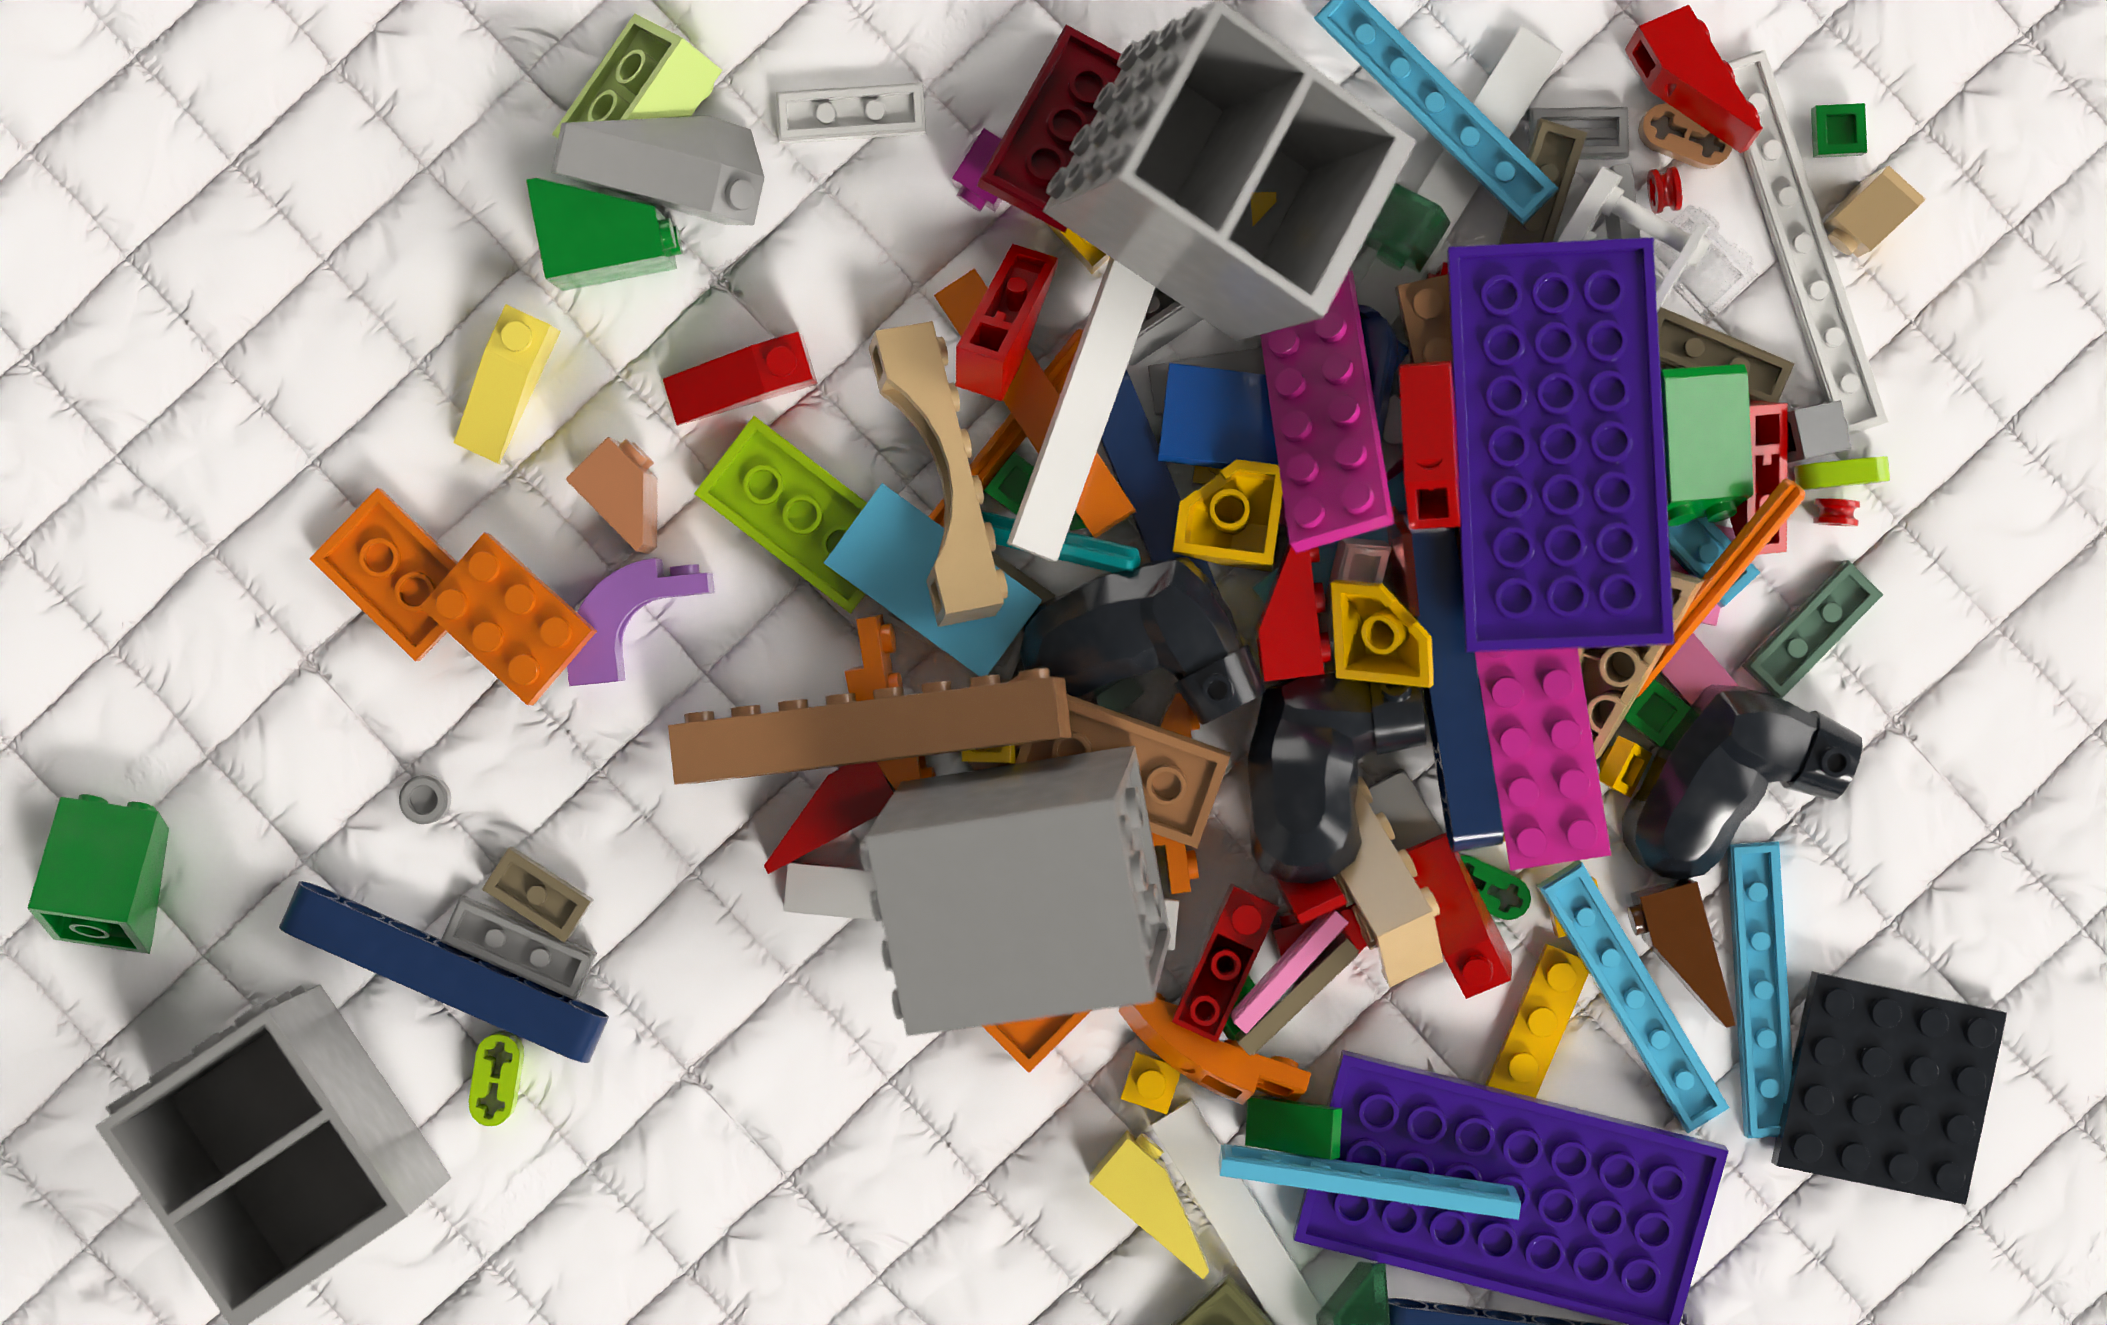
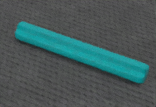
[981,511,1141,573]

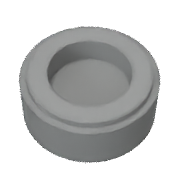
[399,775,451,824]

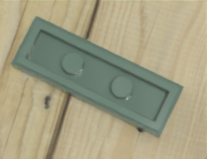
[1742,560,1884,698]

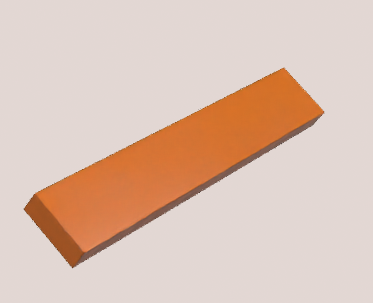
[934,268,1136,538]

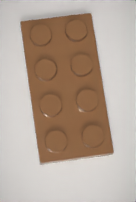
[1015,694,1231,849]

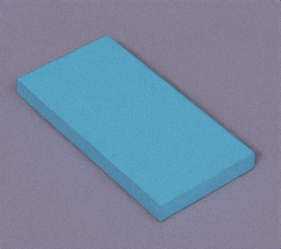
[824,483,1042,676]

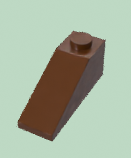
[1627,879,1736,1028]

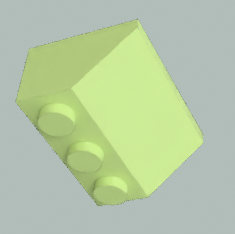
[552,13,723,139]

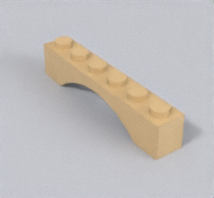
[869,321,1008,627]

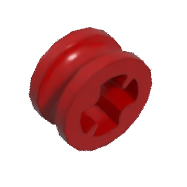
[1647,166,1683,214]
[1813,498,1860,527]

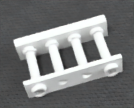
[1557,167,1712,312]

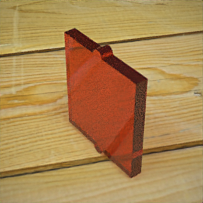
[1387,506,1420,617]

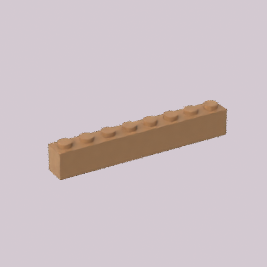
[668,668,1072,785]

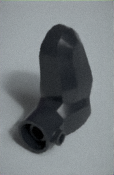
[1020,556,1266,725]
[1248,673,1427,884]
[1622,685,1863,880]

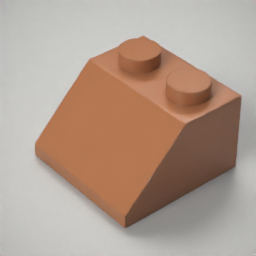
[565,437,658,554]

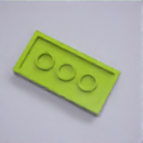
[694,416,867,614]

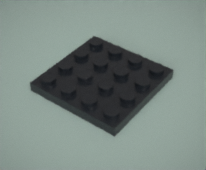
[1771,971,2007,1205]

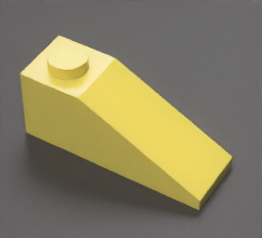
[454,304,561,464]
[1089,1130,1209,1279]

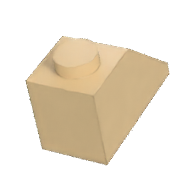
[1823,165,1926,258]

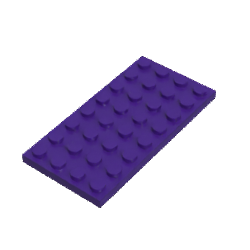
[1447,237,1674,653]
[1293,1050,1729,1325]

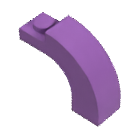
[567,558,715,686]

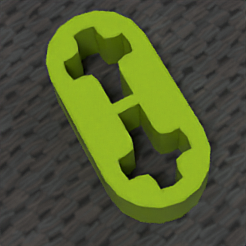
[1794,456,1890,490]
[468,1031,524,1126]

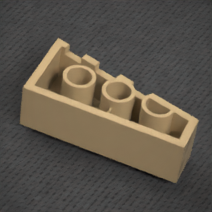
[1578,570,1705,760]
[1334,776,1443,988]

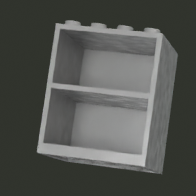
[1043,0,1417,341]
[860,745,1171,1037]
[95,985,452,1325]

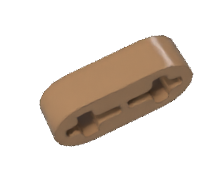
[1638,103,1732,169]

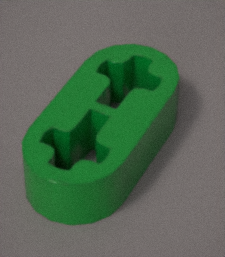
[1459,854,1531,920]

